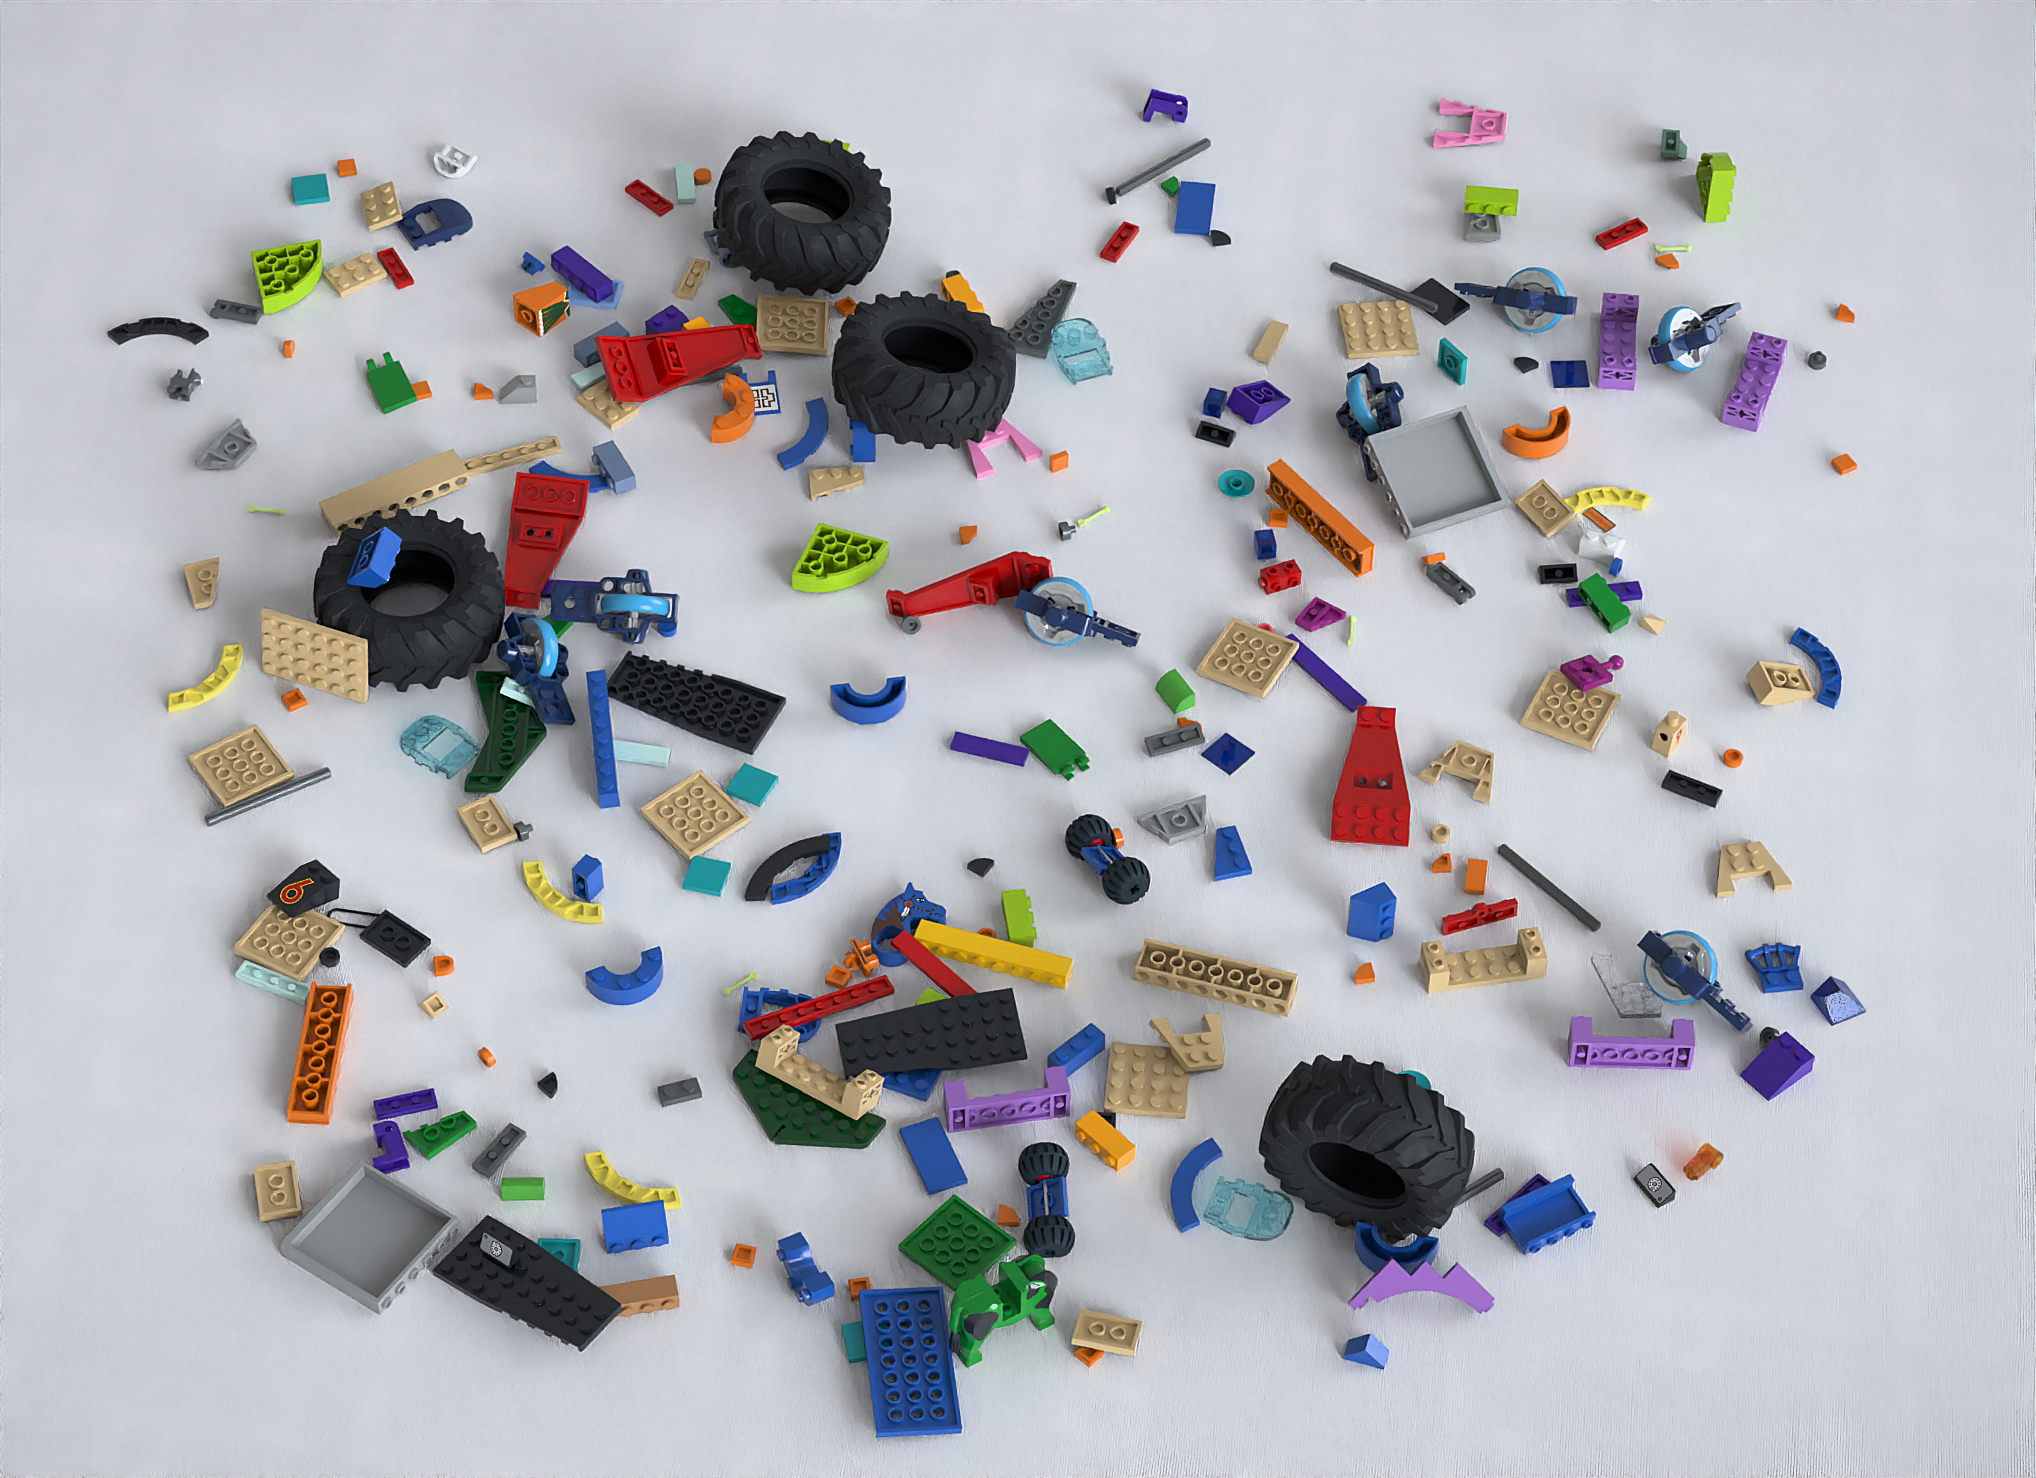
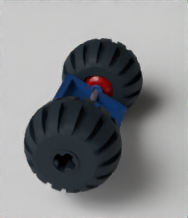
[1065,814,1150,905]
[1018,1142,1075,1258]

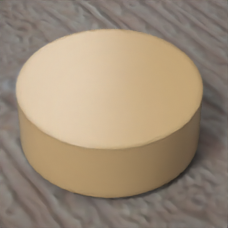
[1431,824,1450,843]

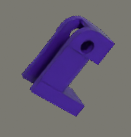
[1143,89,1188,123]
[372,1120,410,1174]

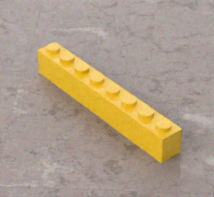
[914,919,1073,989]

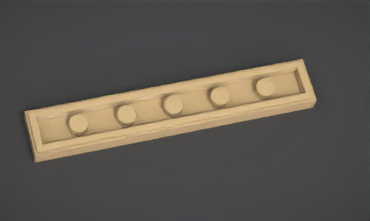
[457,436,562,480]

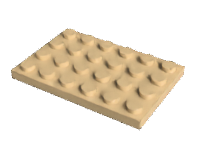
[261,608,368,704]

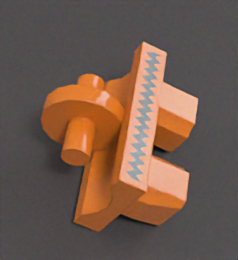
[843,938,879,977]

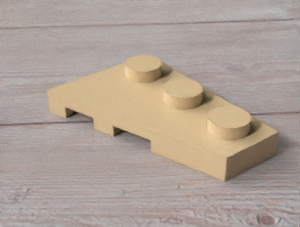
[808,466,865,501]
[183,557,220,610]

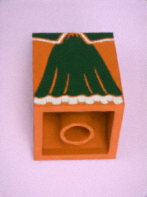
[513,281,570,337]

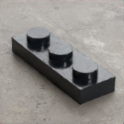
[1661,770,1723,808]

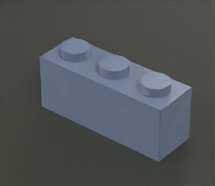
[573,321,630,368]
[591,440,636,495]

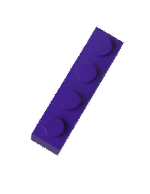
[551,245,613,303]

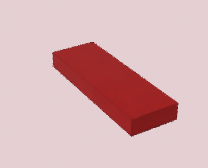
[625,179,673,217]
[1595,217,1648,251]
[1100,221,1139,263]
[377,247,414,290]

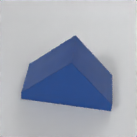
[1343,1333,1390,1370]

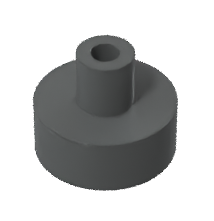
[1808,351,1827,370]
[1058,521,1076,541]
[901,615,921,634]
[513,821,533,842]
[1760,1027,1780,1047]

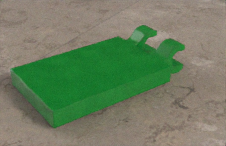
[366,351,418,414]
[1020,719,1090,781]

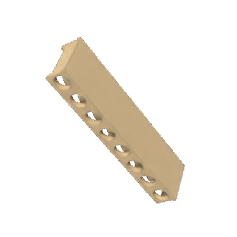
[319,449,469,538]
[1133,938,1298,1017]

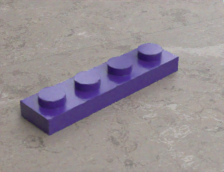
[1565,581,1643,608]

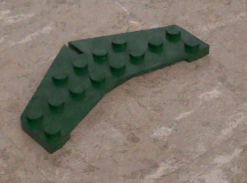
[464,671,547,793]
[732,1048,886,1149]

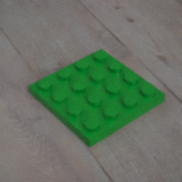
[898,1194,1016,1292]

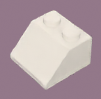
[1578,528,1626,566]

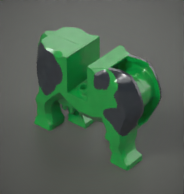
[949,1253,1058,1368]

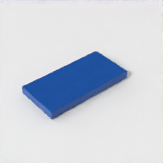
[1175,181,1216,236]
[899,1117,968,1195]

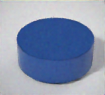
[1609,557,1623,577]
[658,623,677,637]

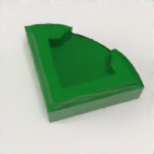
[1161,176,1179,197]

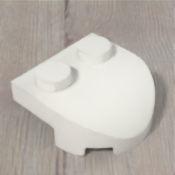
[434,141,477,178]

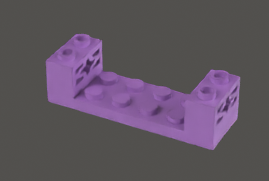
[1598,292,1639,391]
[1722,332,1788,432]
[1568,1016,1695,1070]
[943,1066,1070,1133]

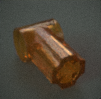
[1683,1142,1724,1181]

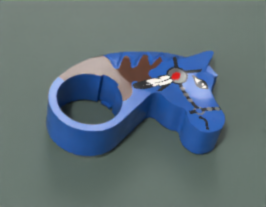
[871,882,946,967]

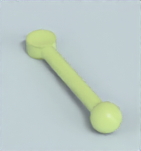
[1655,245,1692,252]
[247,504,286,515]
[1078,506,1110,527]
[1348,615,1356,646]
[722,972,757,996]

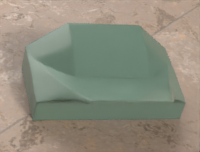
[1661,129,1687,159]

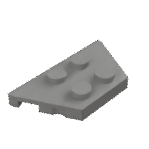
[195,418,257,470]
[1137,795,1206,844]

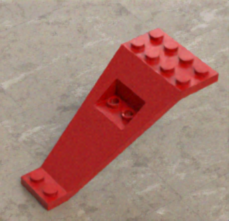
[594,324,763,403]
[504,472,590,610]
[886,551,1053,618]
[1330,705,1411,847]

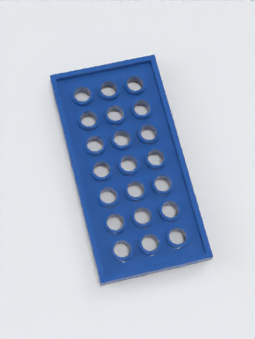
[858,1286,962,1438]

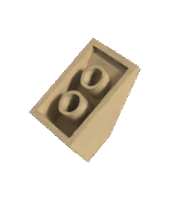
[1746,661,1816,706]

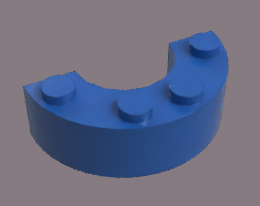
[849,419,876,462]
[830,676,906,725]
[585,946,664,1005]
[1355,1221,1439,1274]
[776,1232,835,1306]

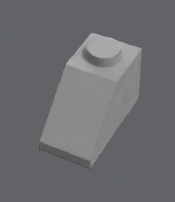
[500,375,537,404]

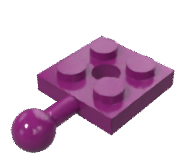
[1559,654,1624,692]

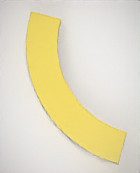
[1563,487,1651,514]
[168,644,243,712]
[522,861,602,924]
[583,1150,681,1210]

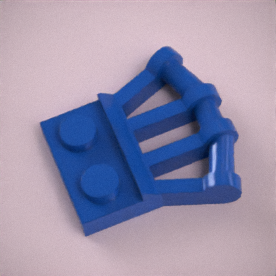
[1744,942,1804,993]

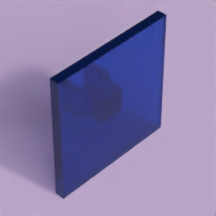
[1550,360,1590,388]
[1201,733,1255,775]

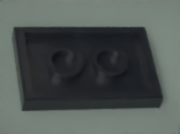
[1410,278,1470,326]
[359,909,431,968]

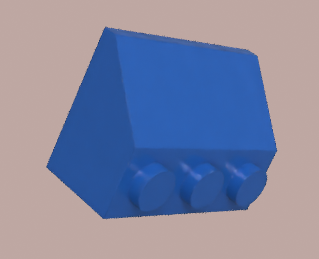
[347,526,402,588]
[1347,882,1397,942]
[601,1200,669,1254]

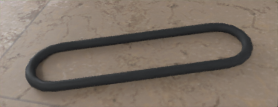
[327,908,380,928]

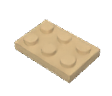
[360,181,403,232]
[323,252,387,298]
[577,380,640,430]
[1514,478,1577,538]
[457,794,518,853]
[253,1160,302,1222]
[1071,1309,1143,1357]

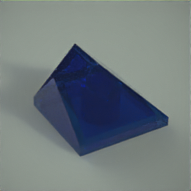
[1810,976,1866,1026]

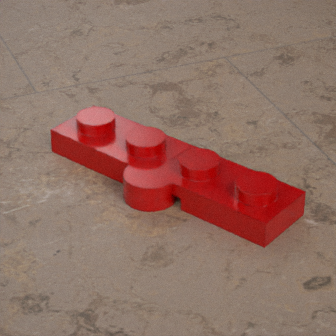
[1441,898,1518,936]

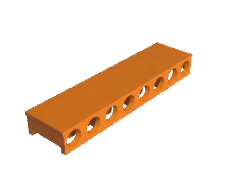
[1265,459,1375,578]
[287,982,354,1125]

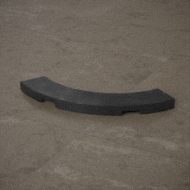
[107,317,209,345]
[745,835,831,901]

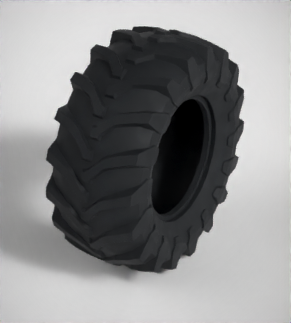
[713,131,892,296]
[831,291,1016,449]
[313,509,506,692]
[1258,1054,1475,1240]

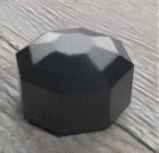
[320,947,340,968]

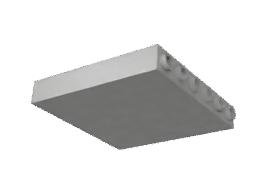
[1364,406,1510,540]
[280,1159,459,1315]

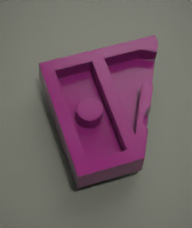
[1295,597,1346,632]

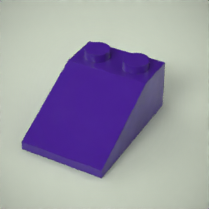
[645,305,689,335]
[1226,380,1291,425]
[1740,1031,1815,1101]

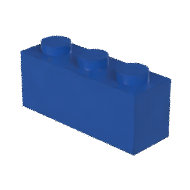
[1047,1023,1105,1077]

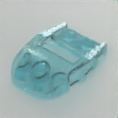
[1051,318,1114,385]
[399,715,481,780]
[1203,1176,1294,1241]

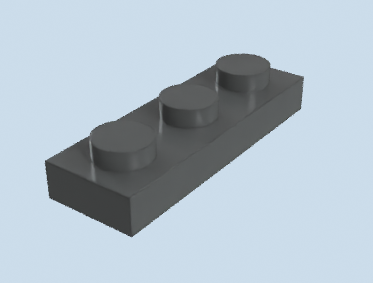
[1144,723,1205,757]
[472,1123,527,1178]

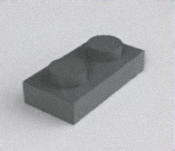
[657,1077,702,1107]

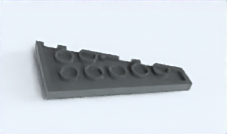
[1006,279,1077,359]

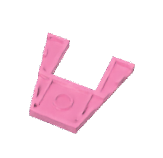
[1433,98,1507,148]
[965,418,1043,479]

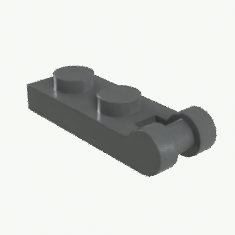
[210,299,263,325]
[1426,561,1476,605]

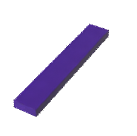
[1285,633,1367,713]

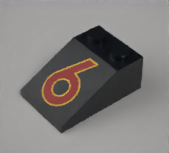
[267,859,340,918]

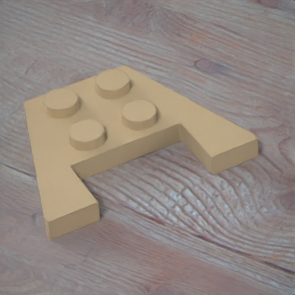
[1419,741,1494,804]
[1716,841,1792,897]
[1149,1013,1224,1072]

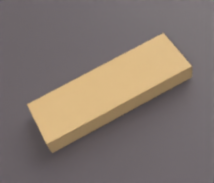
[676,258,710,301]
[1253,320,1288,364]

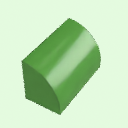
[1155,669,1195,714]
[501,1177,545,1201]

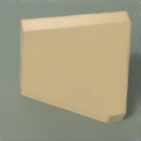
[1641,614,1667,635]
[418,991,449,1019]

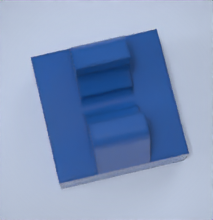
[521,251,546,275]

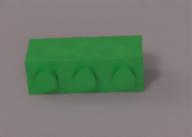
[1577,573,1631,634]

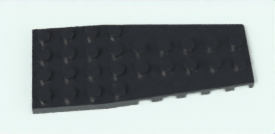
[607,651,786,755]
[835,988,1027,1079]
[432,1215,622,1352]

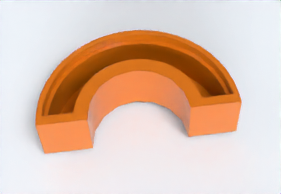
[711,373,755,443]
[1501,406,1571,459]

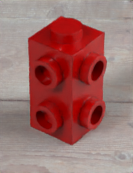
[1258,559,1302,595]

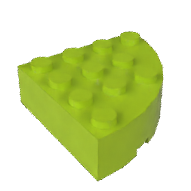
[1696,152,1736,222]
[251,239,324,315]
[792,523,889,592]

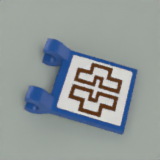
[739,370,781,416]

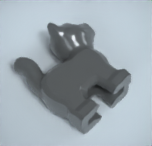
[167,368,203,402]

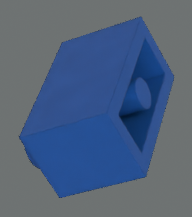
[571,854,604,902]

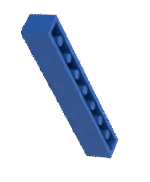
[586,670,620,809]

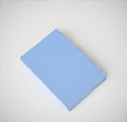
[567,280,623,310]

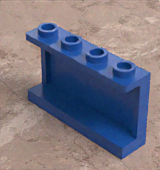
[1497,1174,1597,1255]

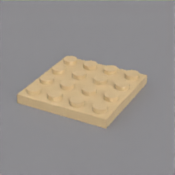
[756,294,829,355]
[1337,300,1419,359]
[1196,618,1299,699]
[1521,669,1621,751]
[188,724,294,808]
[640,770,750,861]
[233,902,345,982]
[1104,1042,1189,1119]

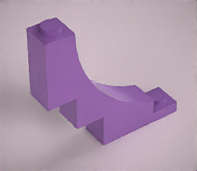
[1348,1257,1495,1314]

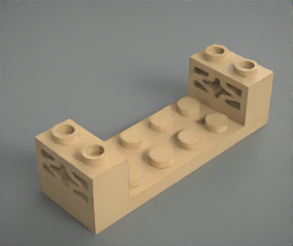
[1419,927,1547,993]
[755,1024,884,1120]

